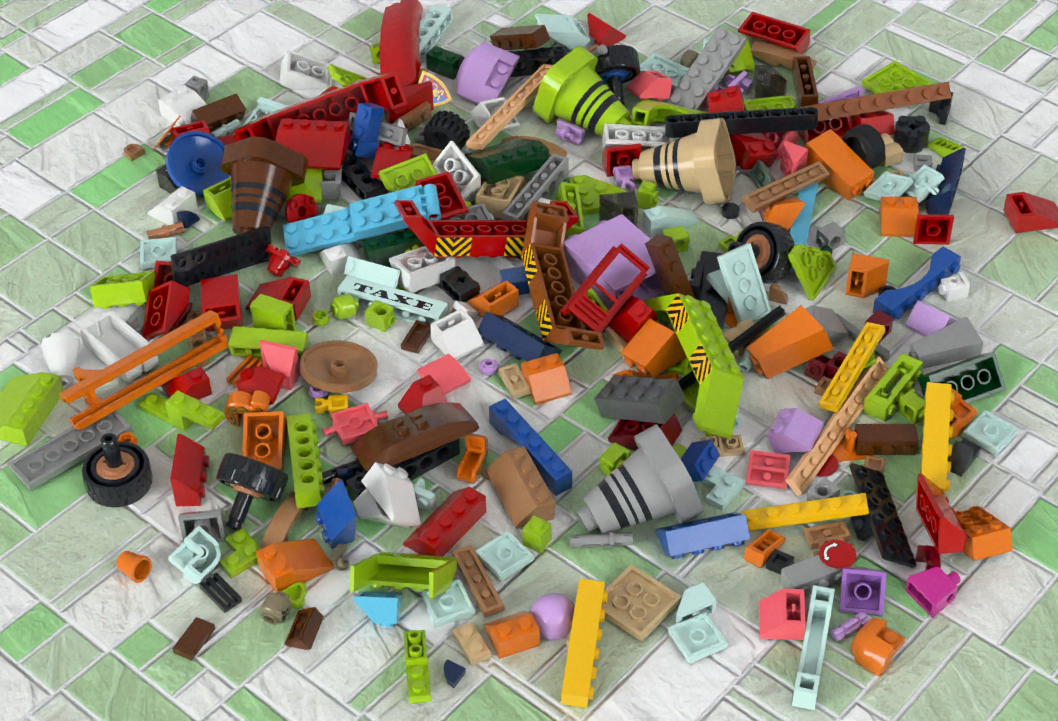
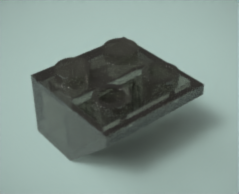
[599,191,638,228]

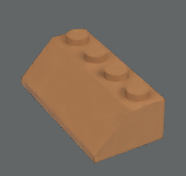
[485,446,556,529]

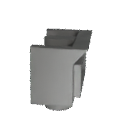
[321,166,342,200]

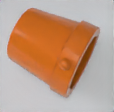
[116,551,152,583]

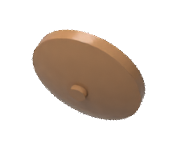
[300,340,378,393]

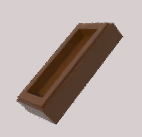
[401,320,431,354]
[172,617,215,661]

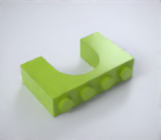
[631,99,708,126]

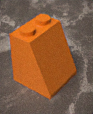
[620,318,687,377]

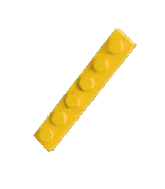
[818,322,885,413]
[741,493,869,531]

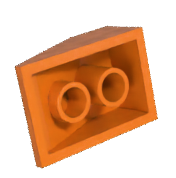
[242,411,287,470]
[256,539,334,593]

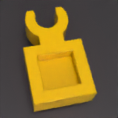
[315,394,349,415]

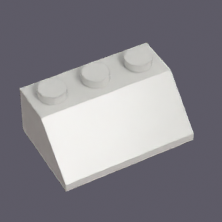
[432,141,481,204]
[389,246,455,293]

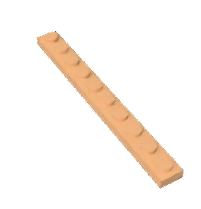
[466,64,553,150]
[785,356,889,496]

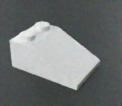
[280,50,333,90]
[159,84,207,126]
[361,462,421,528]

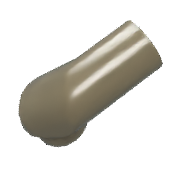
[330,544,349,571]

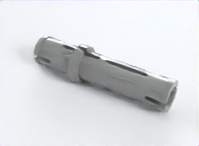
[570,531,633,549]

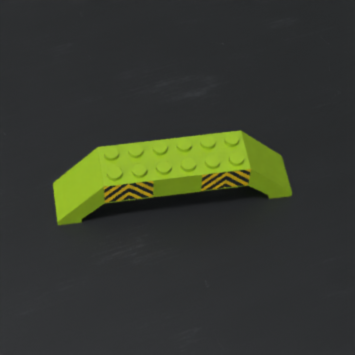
[644,293,744,439]

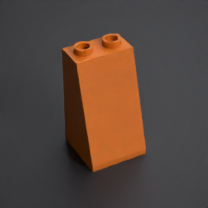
[806,129,875,200]
[746,305,833,379]

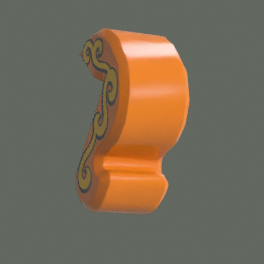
[224,390,270,427]
[456,433,488,484]

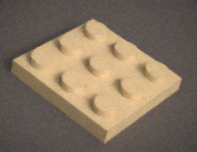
[602,564,682,642]

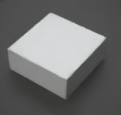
[452,301,479,318]

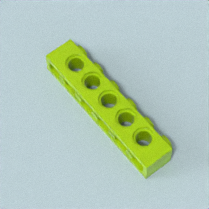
[287,413,325,508]

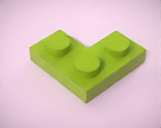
[219,528,262,579]

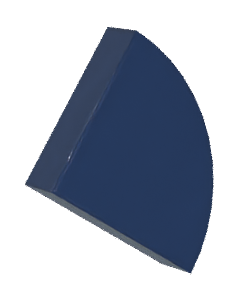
[176,210,200,228]
[336,468,356,486]
[444,659,466,688]

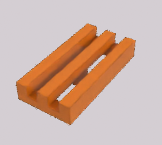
[226,354,263,387]

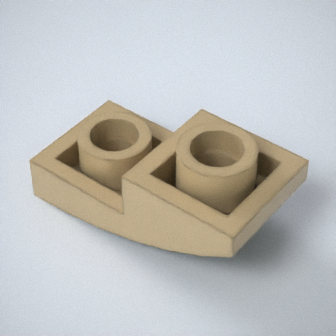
[700,434,745,457]

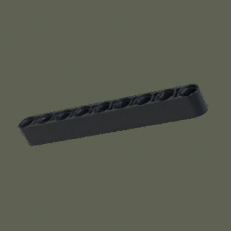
[665,107,818,138]

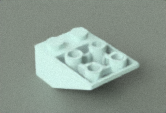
[535,14,590,52]

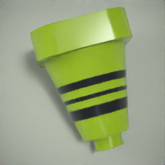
[533,46,633,136]

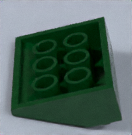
[464,138,549,185]

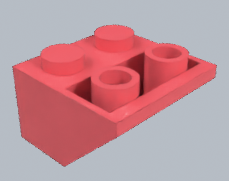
[626,70,672,101]
[759,589,806,640]

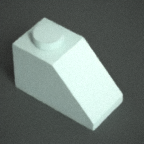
[676,582,717,624]

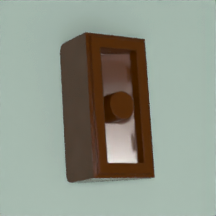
[285,607,323,650]

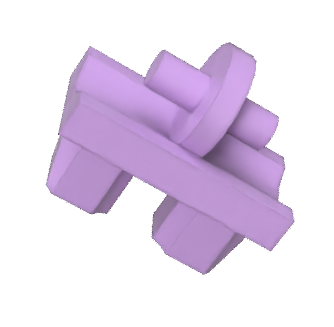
[723,71,753,96]
[554,118,586,146]

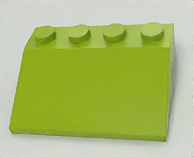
[0,372,64,446]

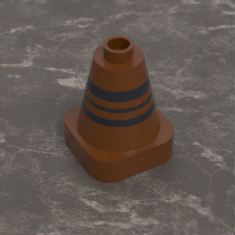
[220,137,308,235]

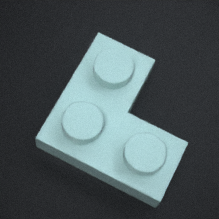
[699,465,745,511]

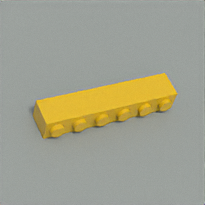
[920,382,955,495]
[560,578,608,708]

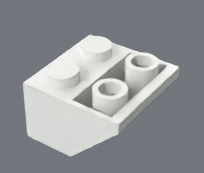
[430,308,484,360]

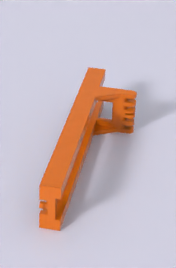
[59,310,229,431]

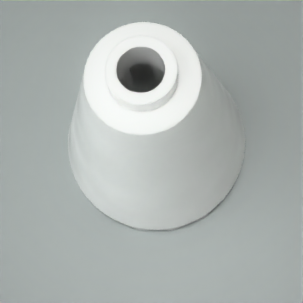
[41,332,80,387]

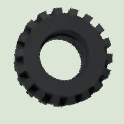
[423,110,470,150]

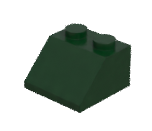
[426,46,465,80]

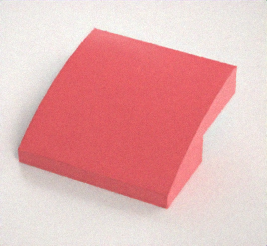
[416,354,471,395]
[746,450,791,490]

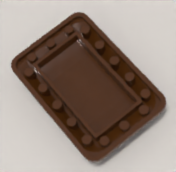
[351,402,479,473]

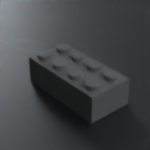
[594,375,685,424]

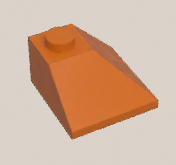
[762,197,806,231]

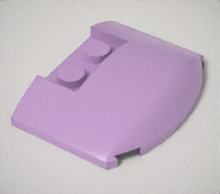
[456,42,520,104]

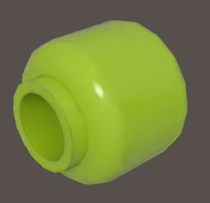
[330,294,359,320]

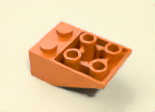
[955,506,1012,561]

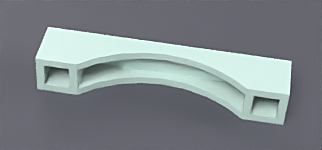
[792,585,835,710]

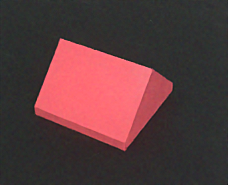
[780,141,808,177]

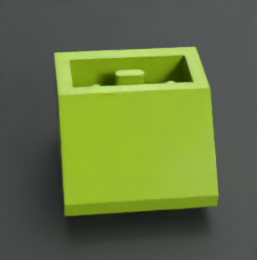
[203,177,232,222]

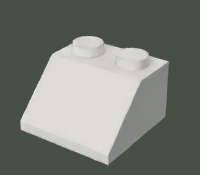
[148,186,198,225]

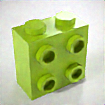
[250,294,296,331]

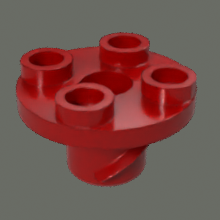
[285,193,318,223]
[266,244,301,277]

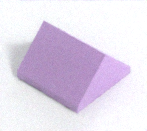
[905,301,958,337]

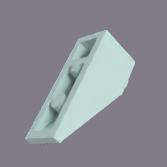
[643,206,699,237]
[344,256,401,288]

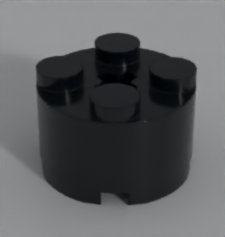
[893,115,930,153]

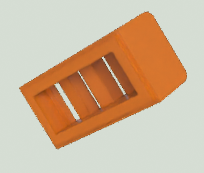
[744,529,786,568]

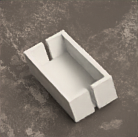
[80,311,159,383]

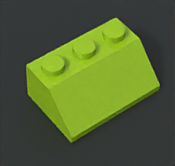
[89,271,155,309]

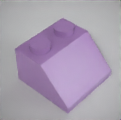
[766,408,824,453]

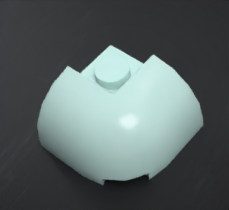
[168,526,221,584]

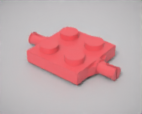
[322,403,388,445]

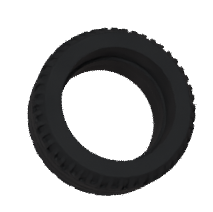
[842,124,886,169]

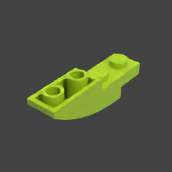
[403,630,431,704]

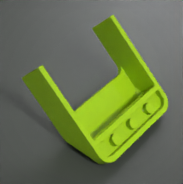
[350,552,457,599]

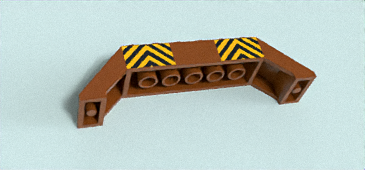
[521,201,605,350]

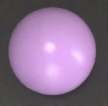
[530,593,575,640]

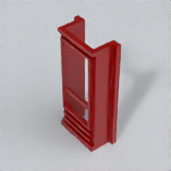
[560,243,650,332]

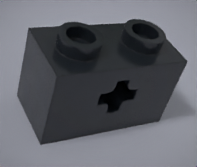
[440,266,480,302]

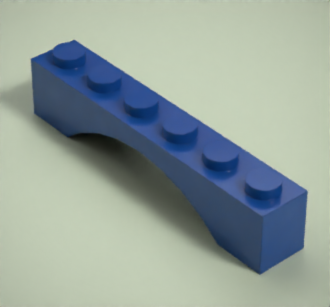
[873,246,961,321]
[489,399,572,496]

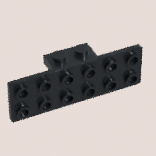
[170,226,272,287]
[689,251,728,331]
[849,463,917,568]

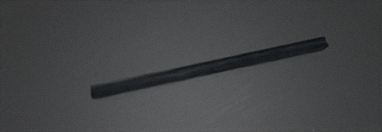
[678,305,786,392]

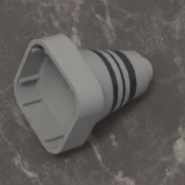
[577,424,704,534]

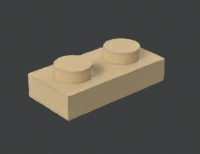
[499,363,531,399]
[452,622,491,666]

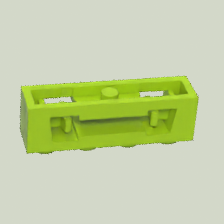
[863,353,924,422]

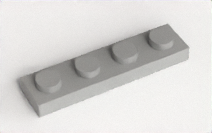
[348,112,408,146]

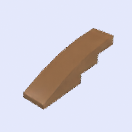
[751,41,817,70]

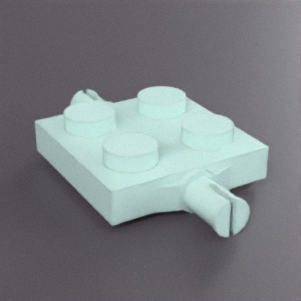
[903,164,945,203]

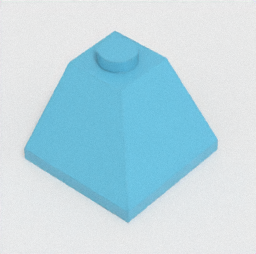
[354,591,402,627]

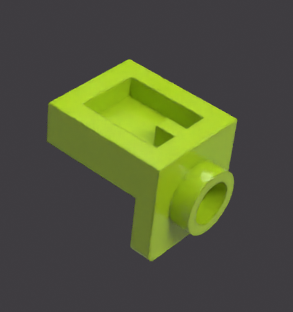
[369,43,380,64]

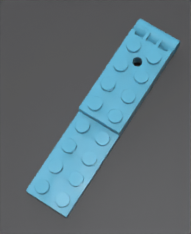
[283,184,441,257]

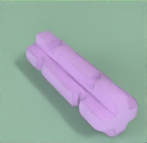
[830,612,869,641]

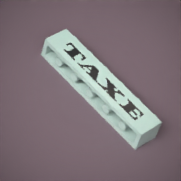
[337,275,449,324]

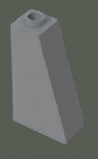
[908,317,983,369]

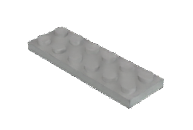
[666,27,747,111]
[8,411,133,491]

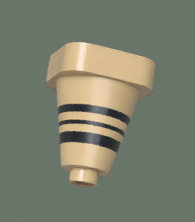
[632,118,736,205]

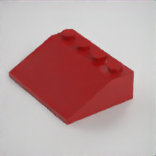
[275,118,351,170]

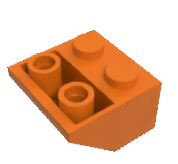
[845,253,890,298]
[467,280,519,317]

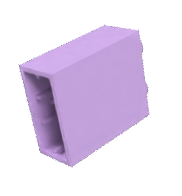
[563,214,664,311]

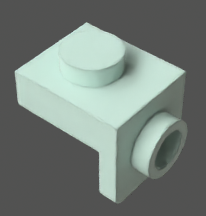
[413,477,436,512]

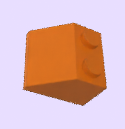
[879,196,918,237]
[521,353,572,405]
[483,611,540,659]

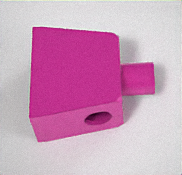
[905,567,961,618]

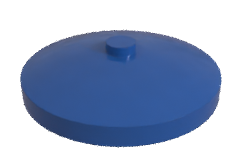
[166,131,229,197]

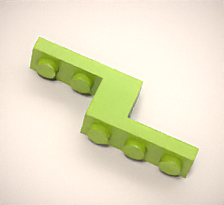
[138,390,225,432]

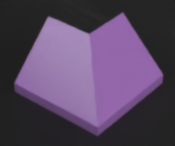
[839,567,887,615]

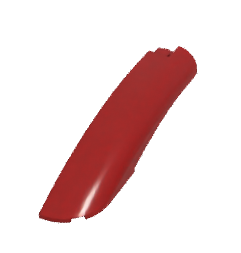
[380,0,423,87]

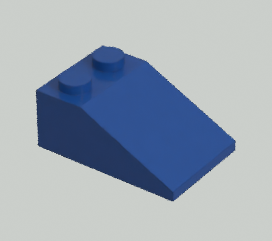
[314,480,357,549]

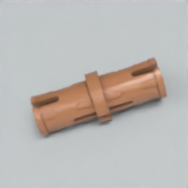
[147,221,185,240]

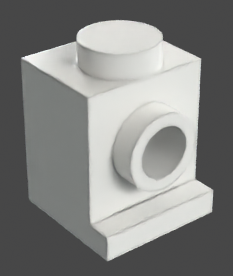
[939,272,970,302]

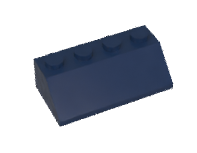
[925,148,966,215]
[478,312,562,362]

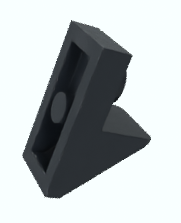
[929,92,953,125]
[947,439,981,477]

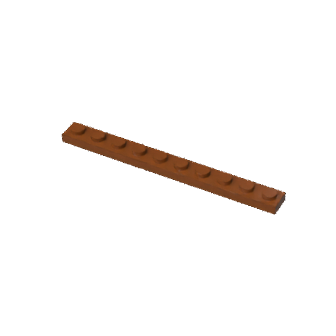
[798,81,952,122]

